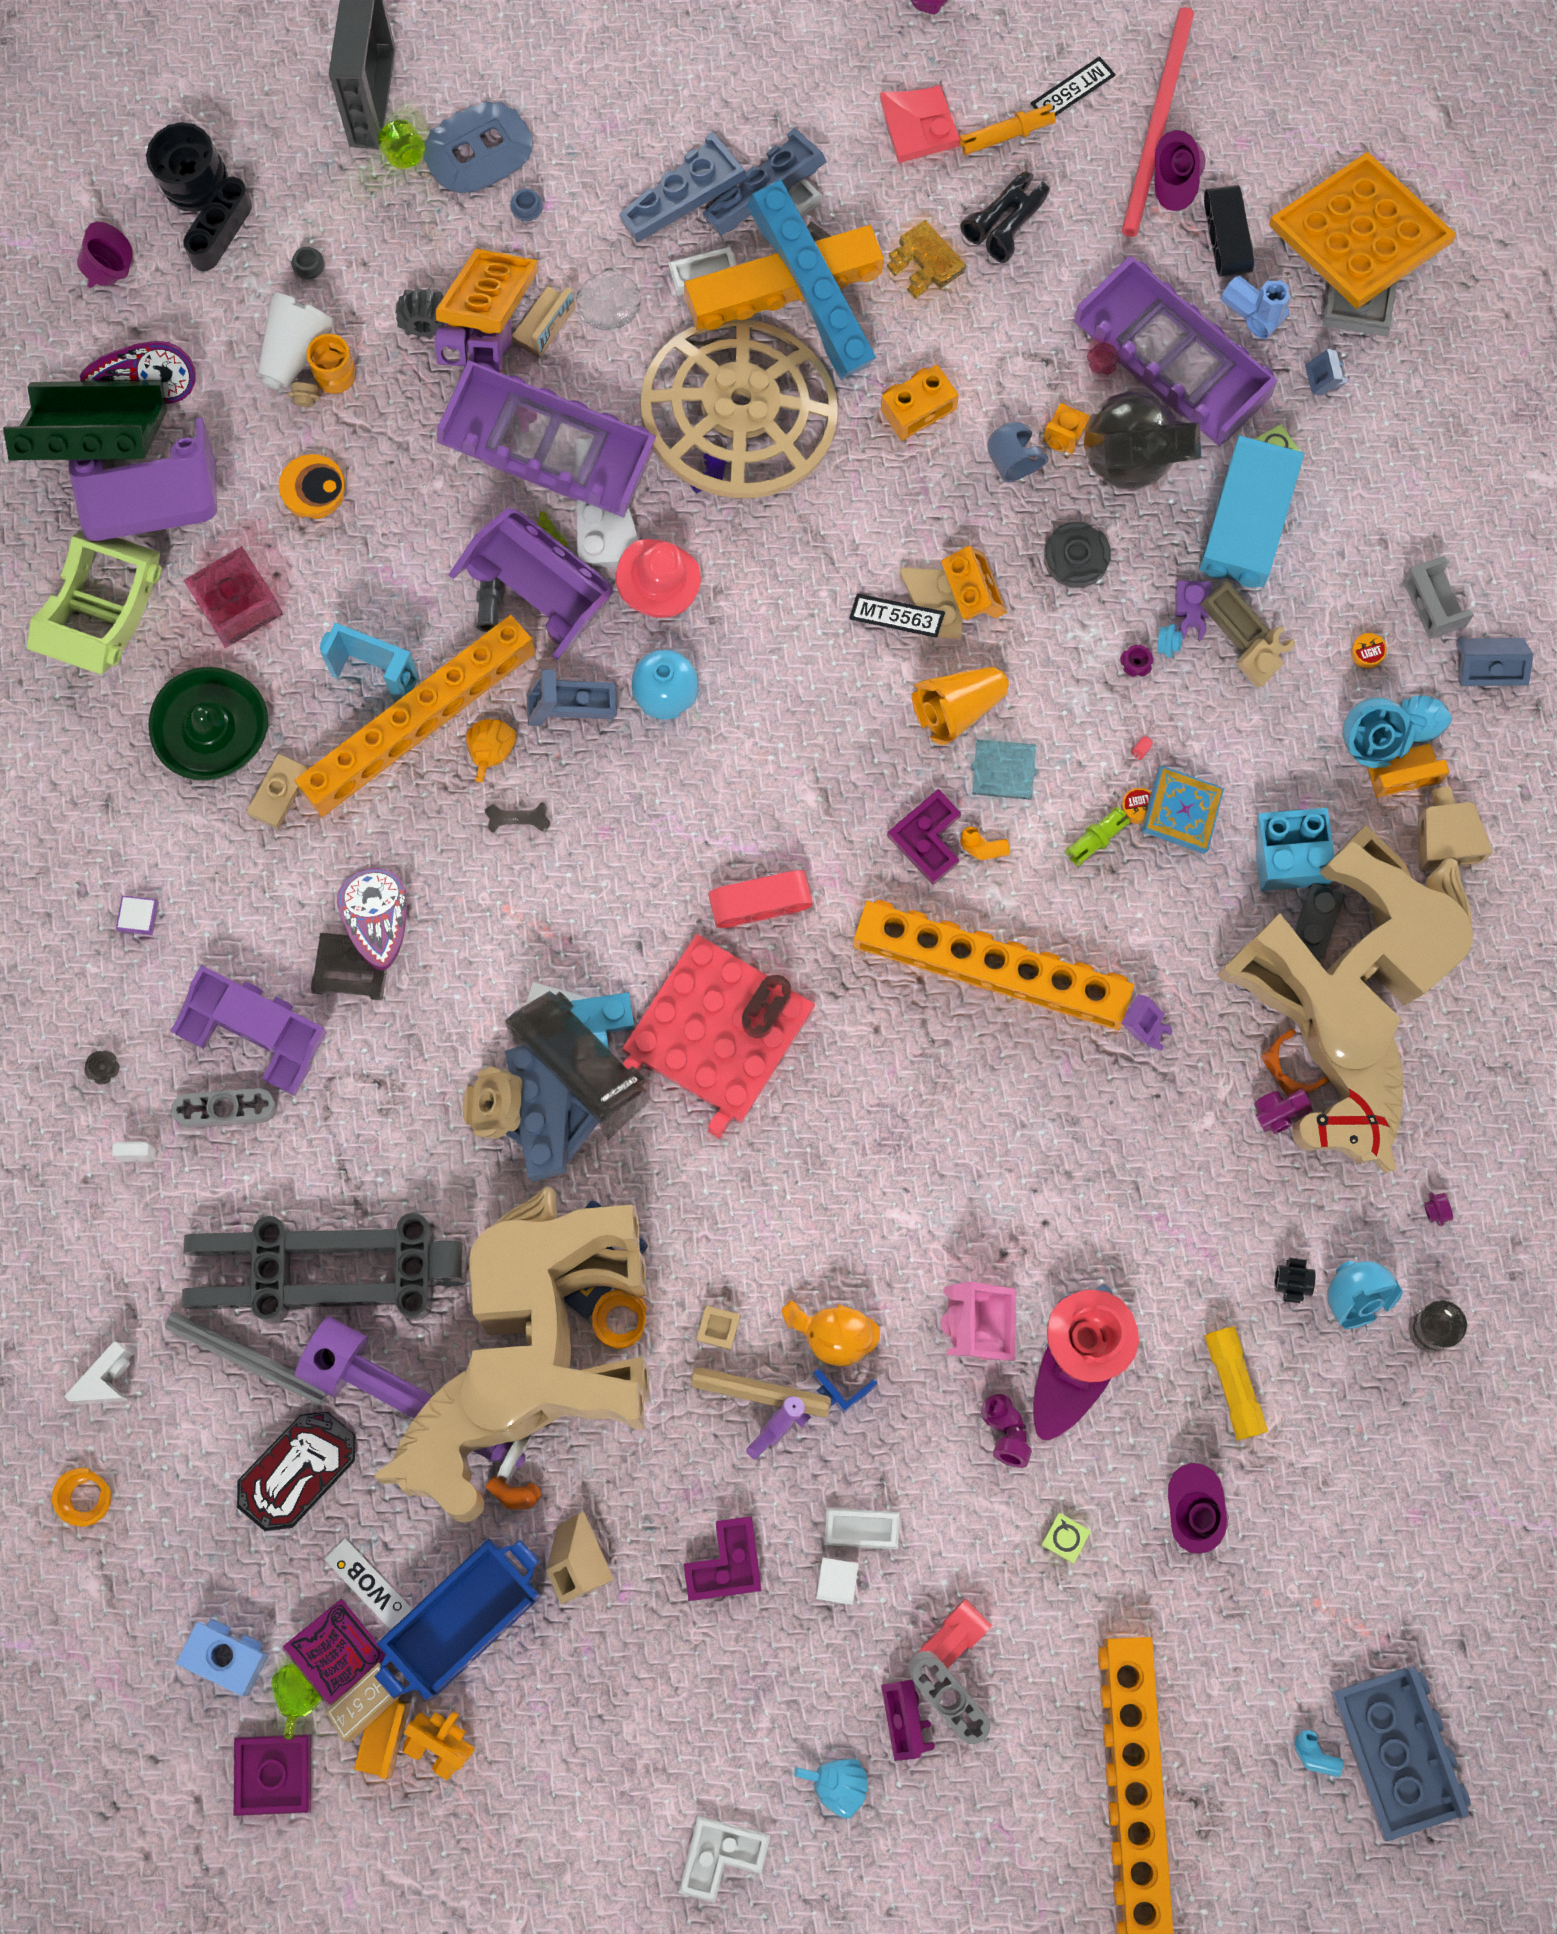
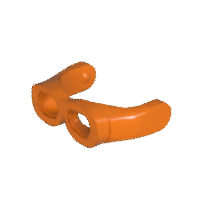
[1261,1028,1330,1097]

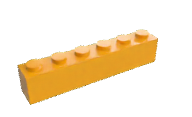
[684,224,884,330]

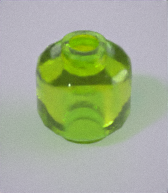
[377,119,425,169]

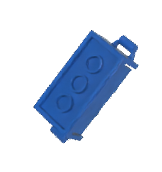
[374,1538,543,1700]

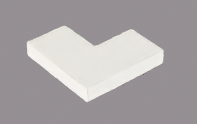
[679,1815,771,1903]

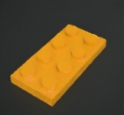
[436,248,538,334]

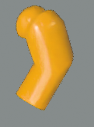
[960,827,1010,861]

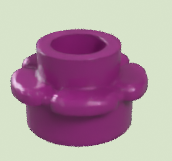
[1120,645,1154,677]
[1424,1192,1453,1226]

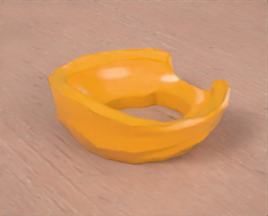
[592,1289,647,1349]
[51,1467,111,1527]

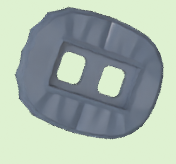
[423,101,532,194]

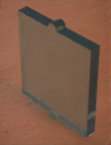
[971,739,1037,800]

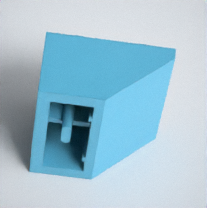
[1256,808,1335,891]

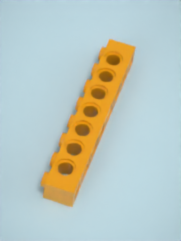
[294,614,536,818]
[853,900,1135,1031]
[1098,1637,1173,1934]

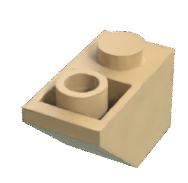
[546,1512,614,1605]

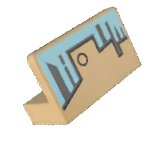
[512,286,576,358]

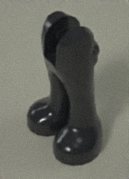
[960,171,1050,263]

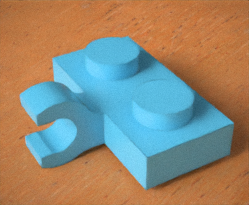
[560,992,634,1059]

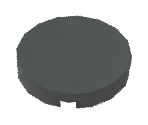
[1044,522,1111,588]

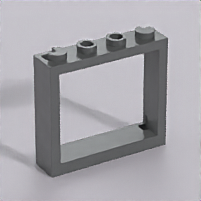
[328,0,396,150]

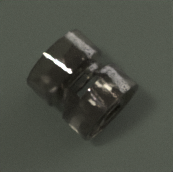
[1408,1300,1467,1353]

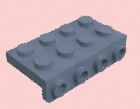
[1331,1666,1471,1842]

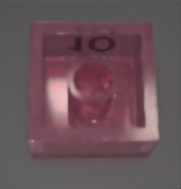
[183,546,283,648]

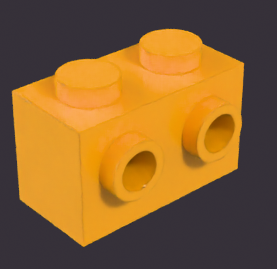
[880,364,959,441]

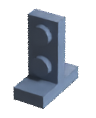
[526,669,617,726]

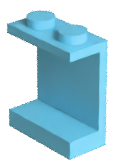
[320,623,419,702]

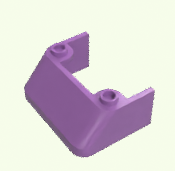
[69,417,217,541]
[448,508,614,660]

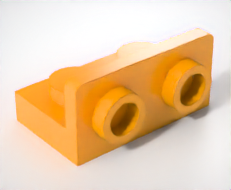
[941,545,1007,620]

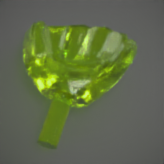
[271,1663,322,1740]

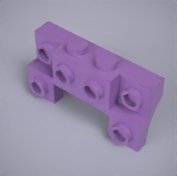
[171,965,327,1096]

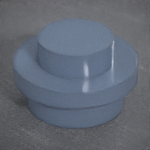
[510,189,543,221]

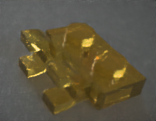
[887,220,966,299]

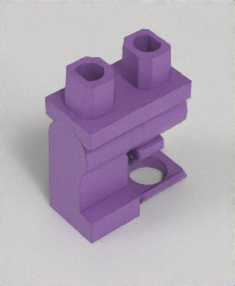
[435,319,512,373]

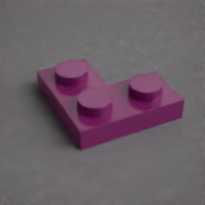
[887,789,961,885]
[684,1516,762,1601]

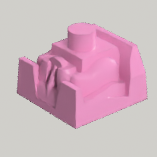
[941,1282,1016,1361]

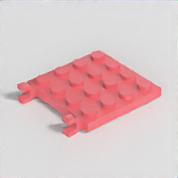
[618,934,815,1139]

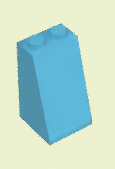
[1199,435,1304,588]

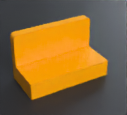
[1366,744,1450,798]
[354,1699,411,1780]

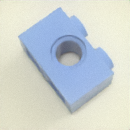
[176,1618,270,1696]

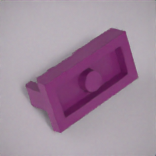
[881,1680,935,1761]

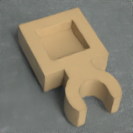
[1235,626,1295,687]

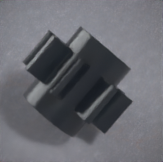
[1274,1257,1316,1303]

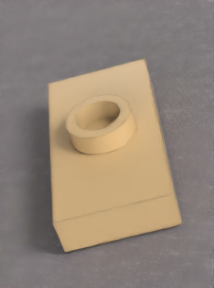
[246,753,309,830]

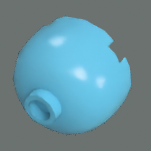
[631,649,699,720]
[1342,697,1415,768]
[1327,1261,1403,1329]

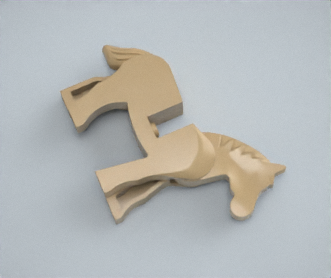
[374,1186,649,1522]

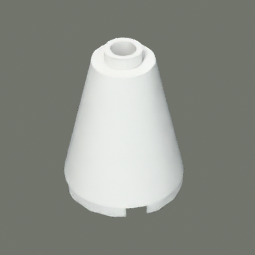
[257,293,334,391]

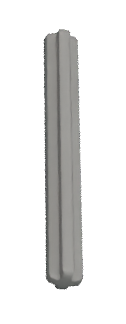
[165,1312,328,1405]

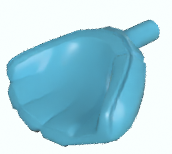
[1401,695,1452,754]
[794,1759,868,1819]

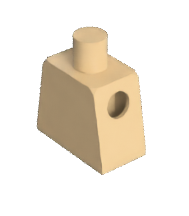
[1418,786,1493,870]

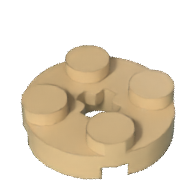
[462,1067,523,1139]

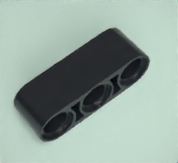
[183,177,252,271]
[1204,185,1254,277]

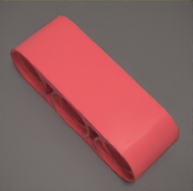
[708,870,814,928]

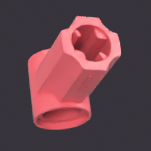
[918,1599,992,1668]

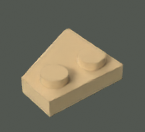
[899,567,962,639]

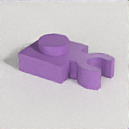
[1175,580,1211,640]
[1121,994,1173,1051]

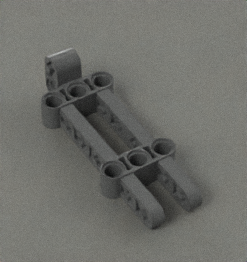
[182,1212,466,1324]

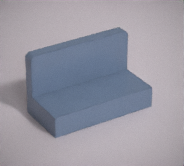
[1456,638,1534,686]

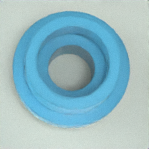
[1158,624,1183,658]

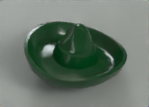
[148,667,268,781]

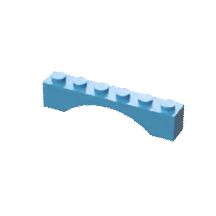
[747,179,876,381]

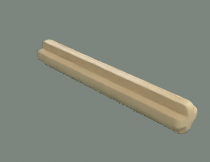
[691,1367,831,1418]

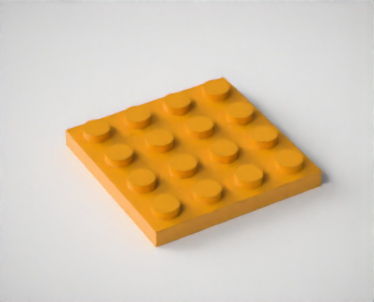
[1269,151,1456,310]

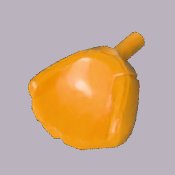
[465,719,517,783]

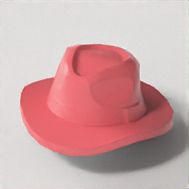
[615,539,701,618]
[1047,1290,1139,1383]

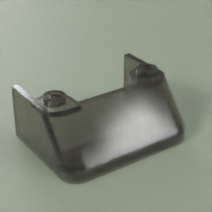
[504,991,649,1140]

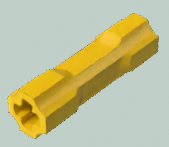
[1204,1326,1268,1441]

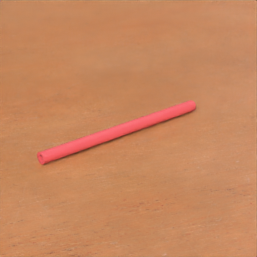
[1122,7,1194,237]

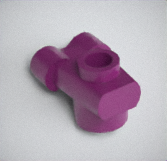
[1254,1088,1313,1134]

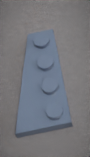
[703,128,827,236]
[619,131,747,243]
[505,1031,575,1182]

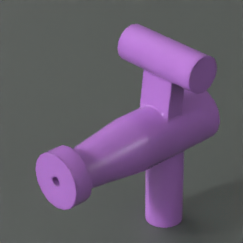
[746,1396,811,1459]

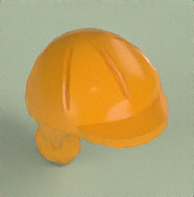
[781,1301,880,1367]

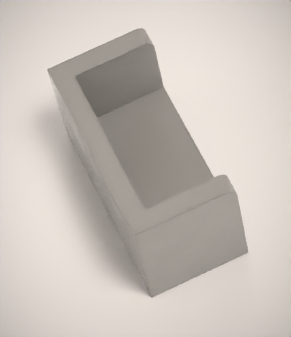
[1403,555,1474,640]

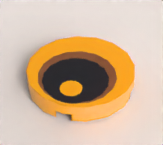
[278,454,346,519]

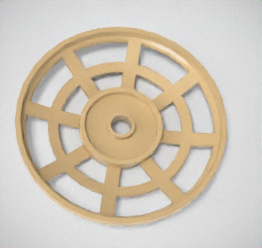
[640,319,838,498]

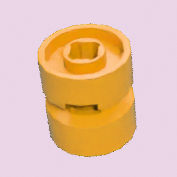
[306,333,356,394]

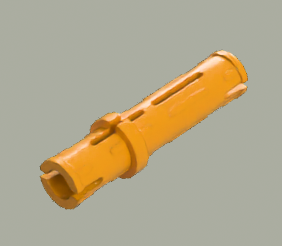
[959,103,1056,156]

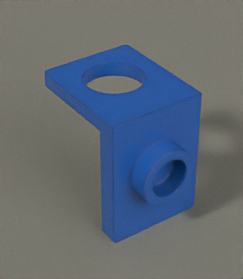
[813,1368,878,1414]

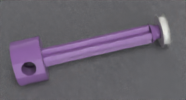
[295,1316,533,1484]

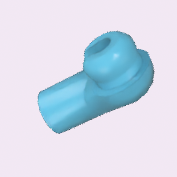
[1294,1730,1343,1778]

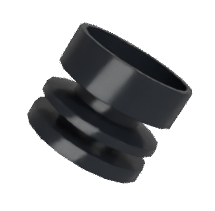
[146,122,228,212]

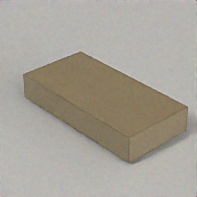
[1200,581,1270,654]

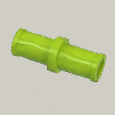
[1065,807,1130,867]

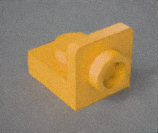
[1043,403,1090,454]

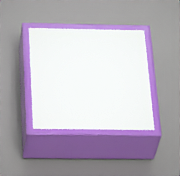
[116,895,159,936]

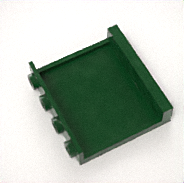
[3,380,167,461]

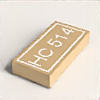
[325,1663,402,1742]

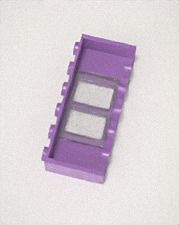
[1074,255,1278,447]
[437,360,656,518]

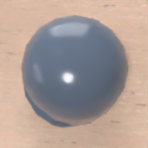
[987,422,1049,482]

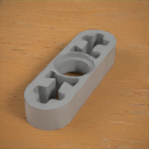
[171,1088,277,1128]
[908,1651,990,1744]

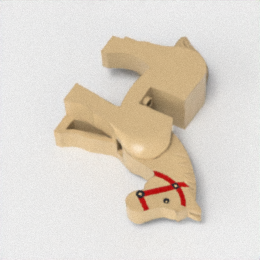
[1216,825,1473,1173]

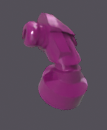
[981,1394,1032,1468]

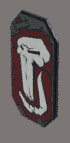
[237,1412,355,1532]

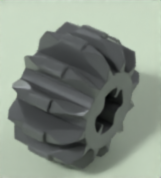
[395,286,444,340]

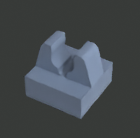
[1305,349,1348,396]

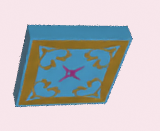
[1141,766,1224,854]

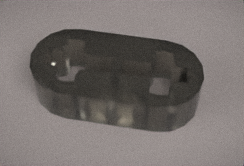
[742,974,791,1038]

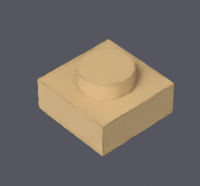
[696,1305,741,1351]

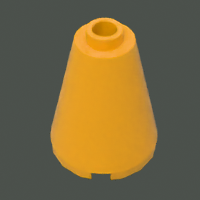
[911,666,1009,745]

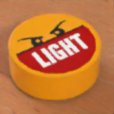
[1351,633,1387,669]
[1121,788,1151,824]

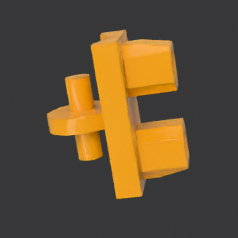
[402,1710,476,1780]

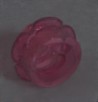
[1087,343,1120,375]

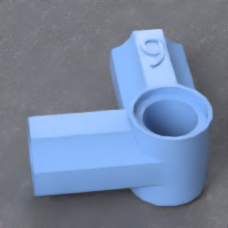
[1220,275,1290,339]

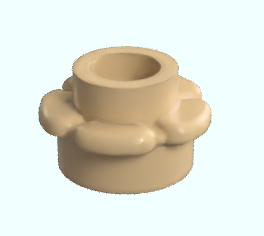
[287,382,320,407]

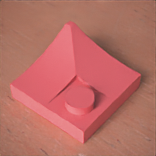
[880,85,960,163]

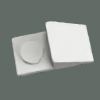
[64,1341,133,1405]

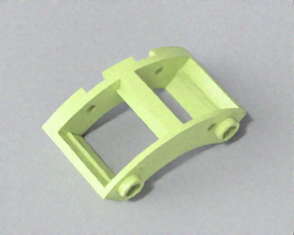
[27,530,162,675]

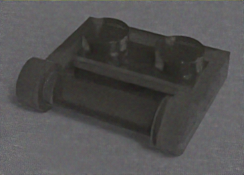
[311,933,387,1001]

